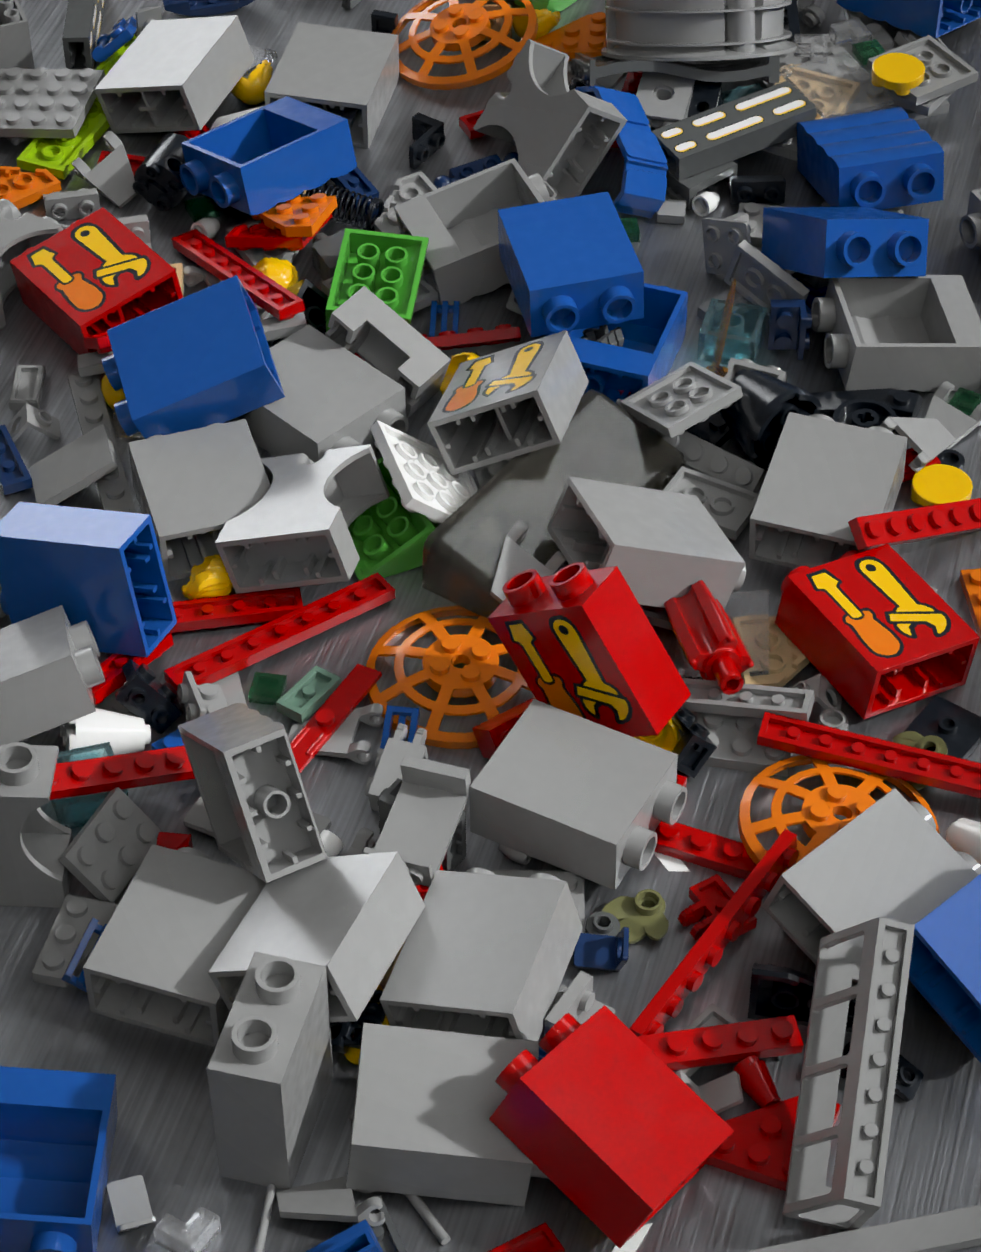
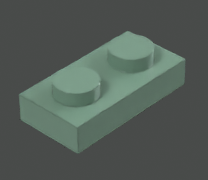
[276,665,342,724]

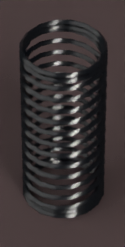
[300,183,384,231]

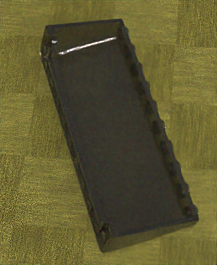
[422,389,686,618]

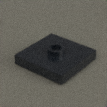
[904,695,981,759]

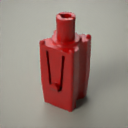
[664,580,754,695]

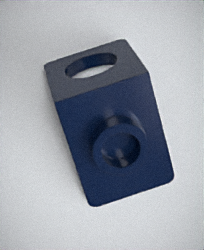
[573,927,629,972]

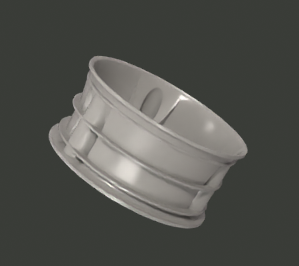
[601,0,797,61]

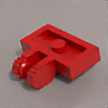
[677,874,757,941]

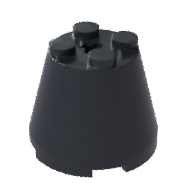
[720,369,822,471]

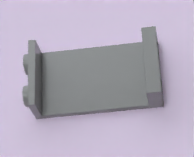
[363,755,471,887]

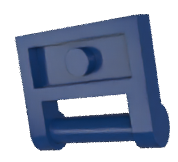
[92,16,137,62]

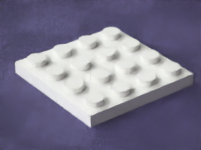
[370,420,502,547]

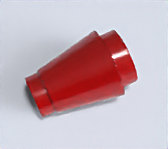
[733,1055,781,1108]

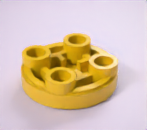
[871,53,925,96]
[911,464,973,507]

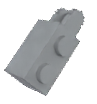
[365,723,429,811]

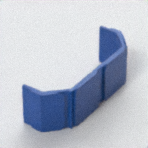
[575,85,669,218]

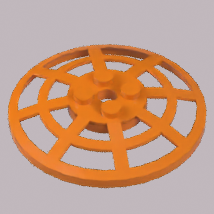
[392,0,538,90]
[366,605,532,749]
[738,755,940,874]

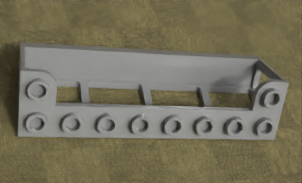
[782,917,915,1231]

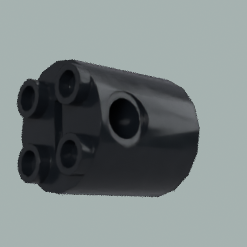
[132,133,190,212]

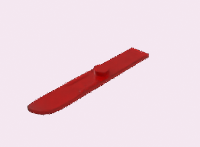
[290,664,382,773]

